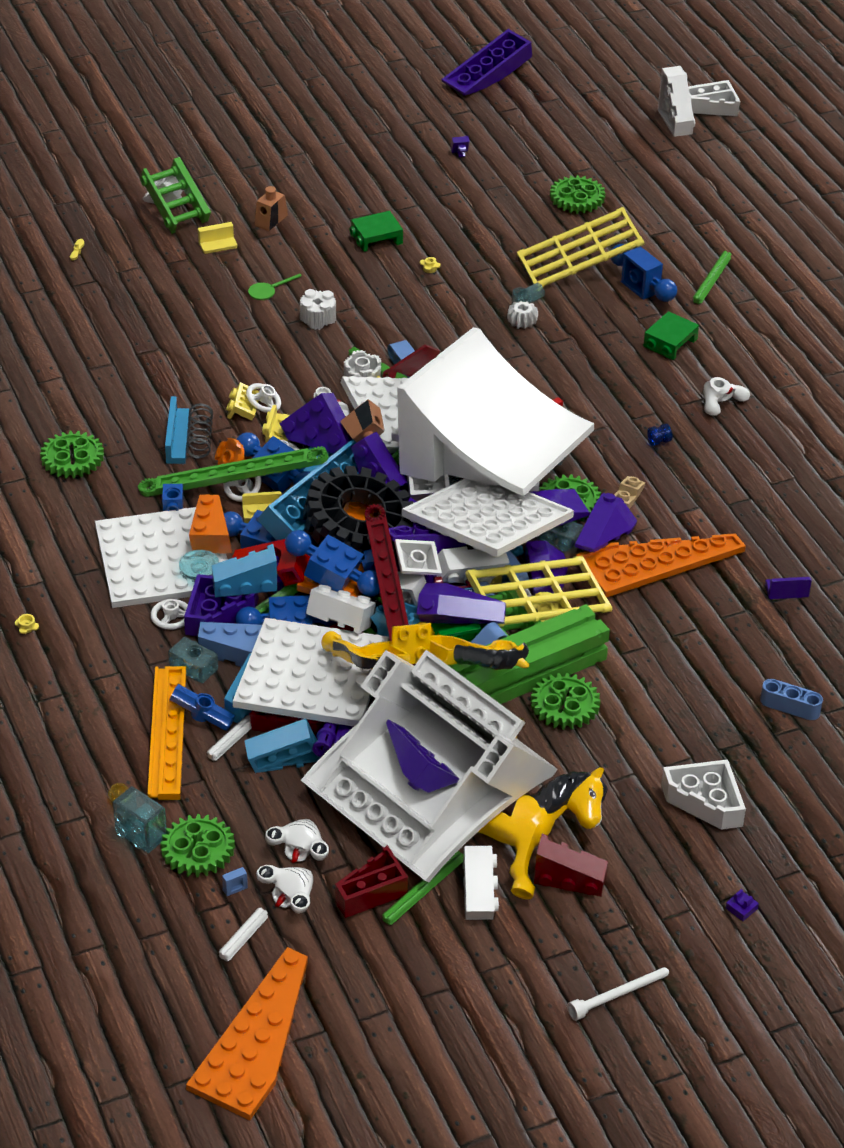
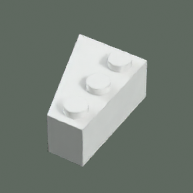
[688,80,741,116]
[437,546,510,584]

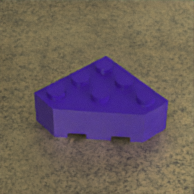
[279,393,352,453]
[184,574,259,636]

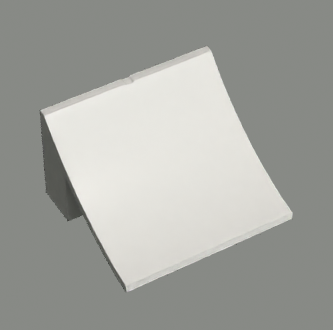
[391,327,594,496]
[301,650,558,882]

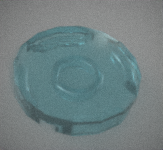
[179,550,219,582]

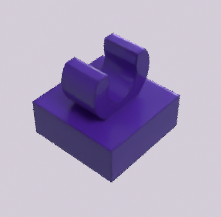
[450,136,470,157]
[725,889,759,921]

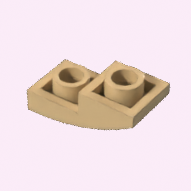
[614,476,645,508]

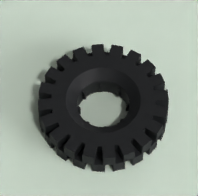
[303,466,414,562]

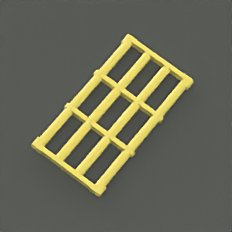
[517,207,645,290]
[465,556,612,627]

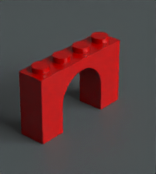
[232,539,310,586]

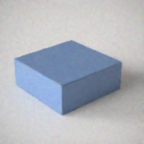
[222,867,248,896]

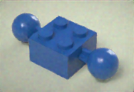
[610,244,677,302]
[237,432,310,493]
[224,510,317,549]
[285,530,380,597]
[235,595,338,627]

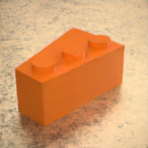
[189,494,232,553]

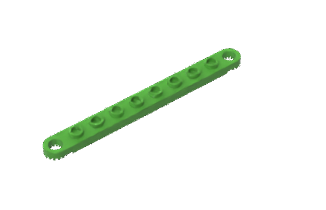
[138,446,329,497]

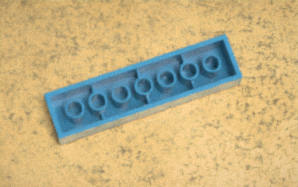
[257,439,359,540]

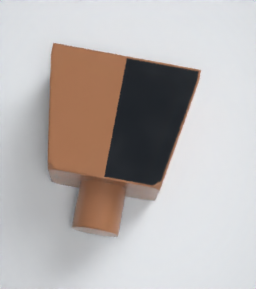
[255,186,288,231]
[340,399,385,442]

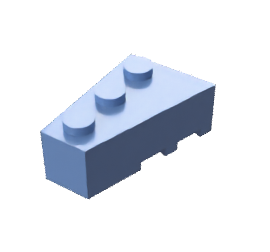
[198,622,262,667]

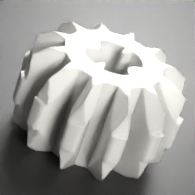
[507,300,538,329]

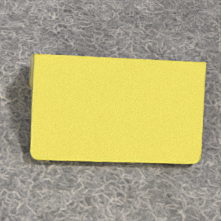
[198,222,237,254]

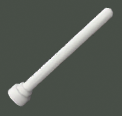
[567,967,669,1021]

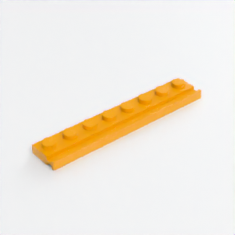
[148,666,187,800]

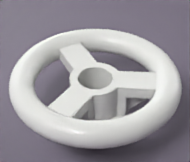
[246,383,281,413]
[223,476,261,502]
[151,599,188,630]

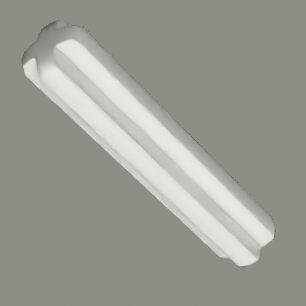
[207,715,251,761]
[219,908,268,961]

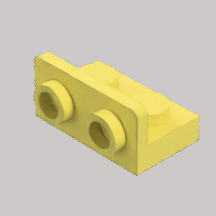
[226,382,259,420]
[262,405,290,443]
[242,491,282,523]

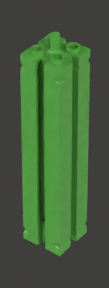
[448,604,610,704]

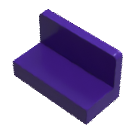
[765,577,812,599]

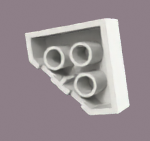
[658,66,695,137]
[661,760,746,829]

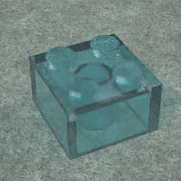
[113,786,166,854]

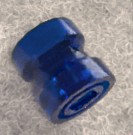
[647,423,673,446]

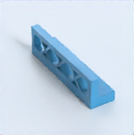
[165,396,189,464]

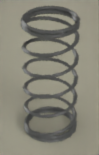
[186,403,213,458]

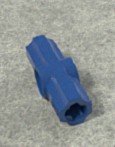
[170,684,236,731]

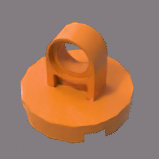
[215,438,252,465]

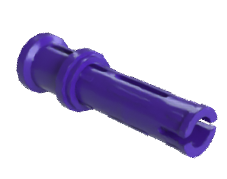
[312,722,338,757]

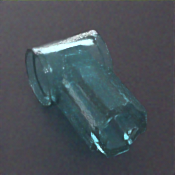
[511,283,545,305]

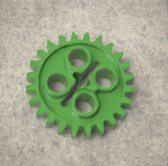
[550,175,605,214]
[40,431,104,478]
[539,474,601,523]
[531,673,600,730]
[161,814,235,877]

